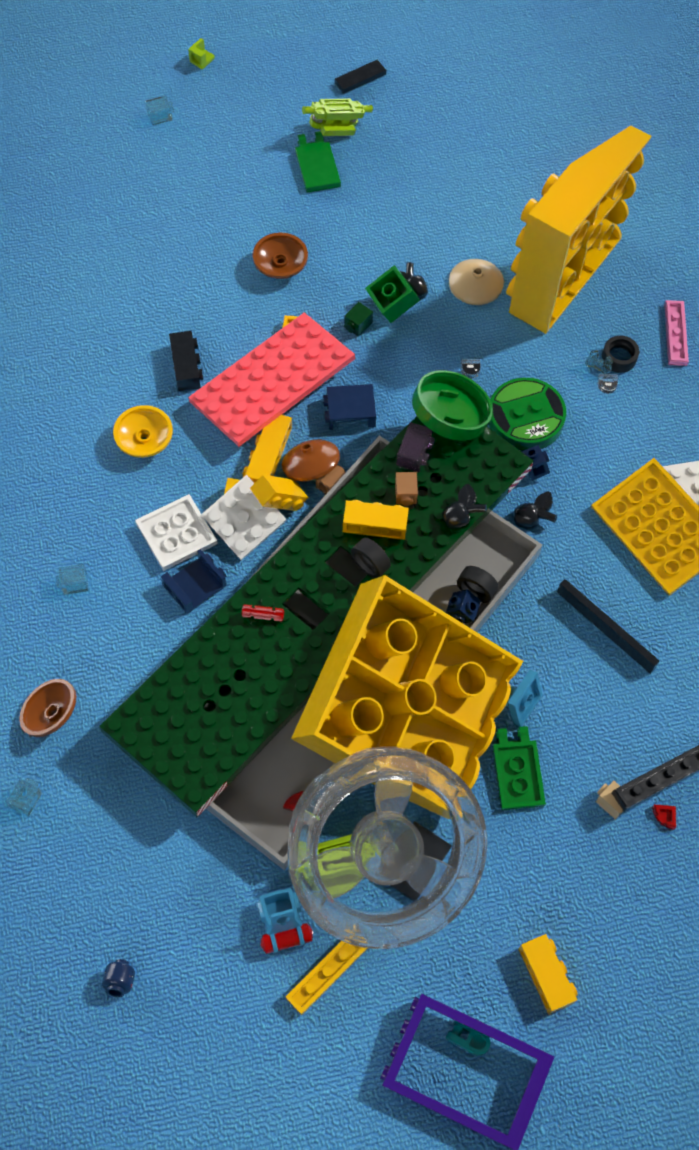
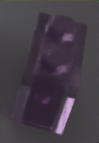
[396,422,435,472]

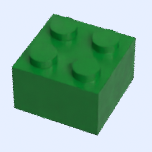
[365,265,420,323]

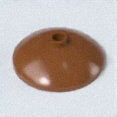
[253,232,308,279]
[282,439,340,481]
[19,679,76,737]

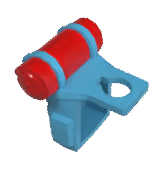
[258,888,313,954]

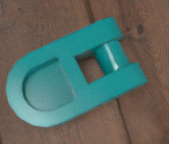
[445,1020,491,1056]

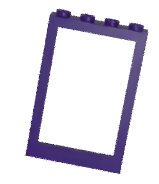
[380,993,555,1150]

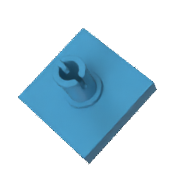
[507,670,543,727]

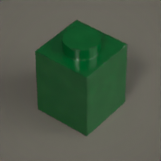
[344,302,373,337]

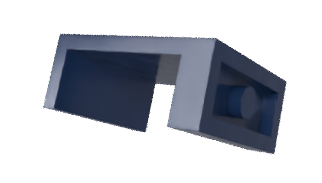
[323,384,376,430]
[161,549,227,614]

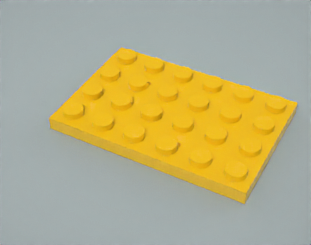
[591,458,699,596]

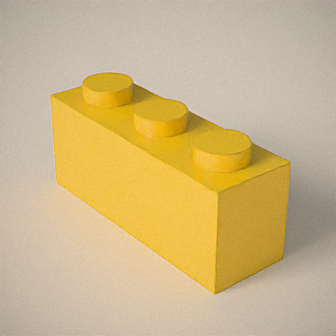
[250,474,308,511]
[343,500,409,540]
[518,934,578,1015]

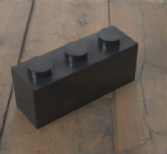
[169,330,203,391]

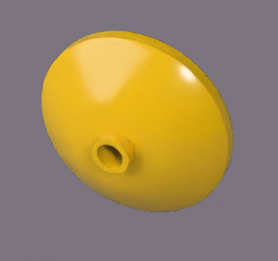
[113,405,173,458]

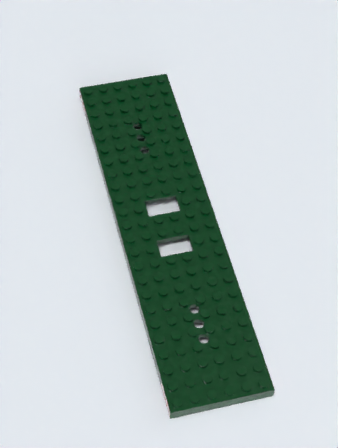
[99,416,534,818]

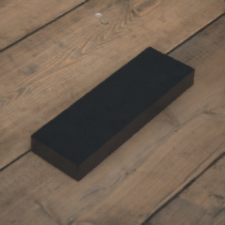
[335,59,386,94]

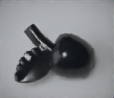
[400,262,428,300]
[442,484,486,529]
[514,491,557,528]

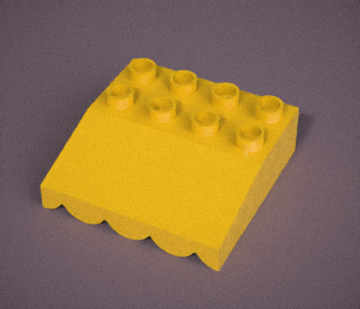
[506,125,652,334]
[291,575,523,819]

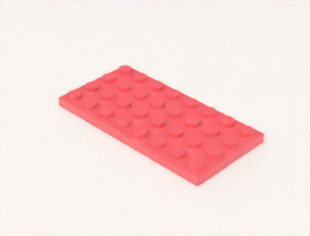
[188,312,355,447]

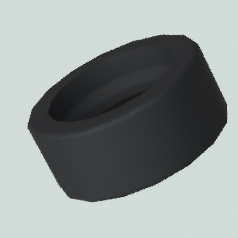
[601,336,640,373]
[351,538,391,578]
[457,566,498,603]

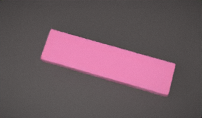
[664,300,689,366]

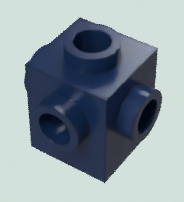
[522,445,550,481]
[445,589,481,624]

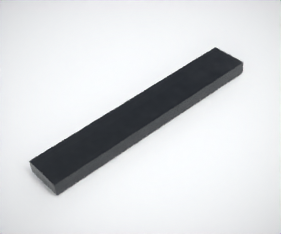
[557,579,660,674]
[611,745,699,811]

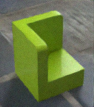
[188,38,215,70]

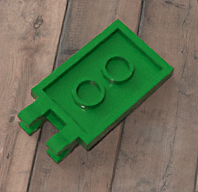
[295,131,341,193]
[492,726,546,810]

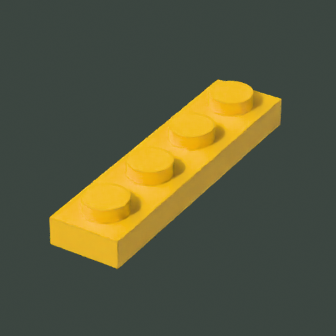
[285,930,368,1016]

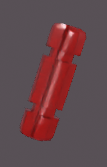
[242,605,284,621]

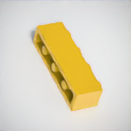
[242,415,292,482]

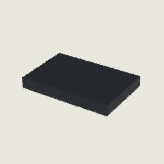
[378,821,452,903]

